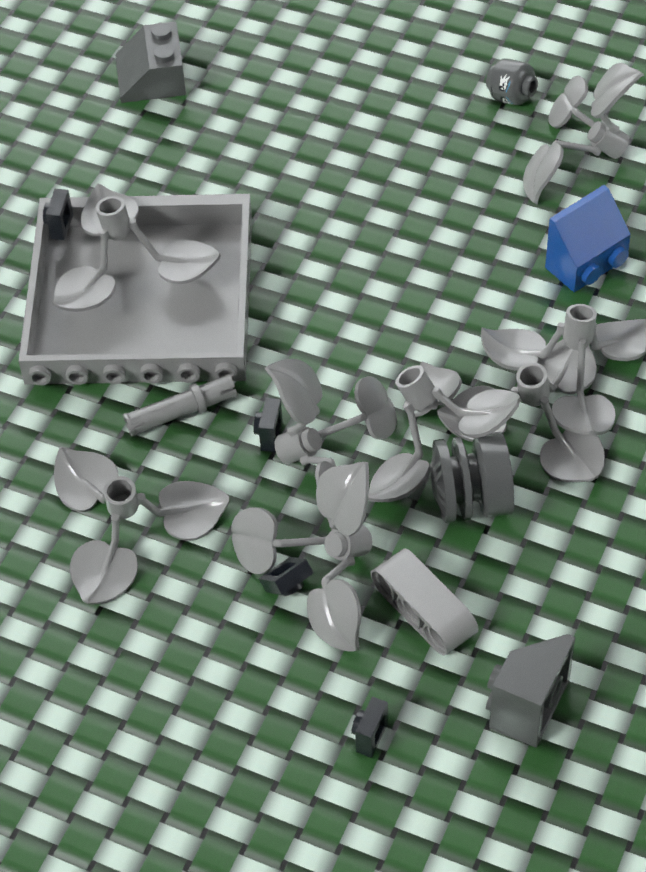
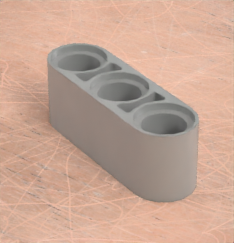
[370,548,479,656]

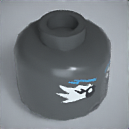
[486,59,538,105]

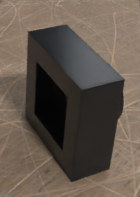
[43,189,73,240]
[253,397,283,452]
[258,557,314,596]
[351,696,388,758]

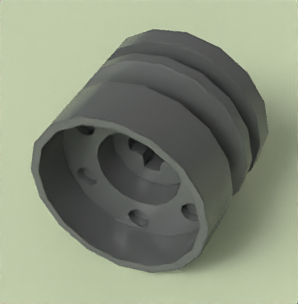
[430,432,514,523]

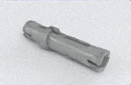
[123,374,237,437]

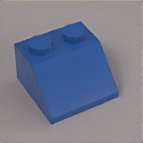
[545,185,631,292]

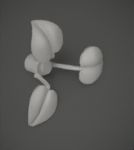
[523,63,644,204]
[53,183,221,312]
[481,304,646,435]
[437,339,605,482]
[265,359,397,530]
[368,361,522,502]
[54,447,230,605]
[231,462,372,652]

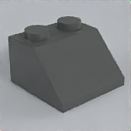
[115,22,186,103]
[486,634,576,748]

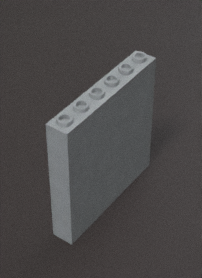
[19,194,252,385]

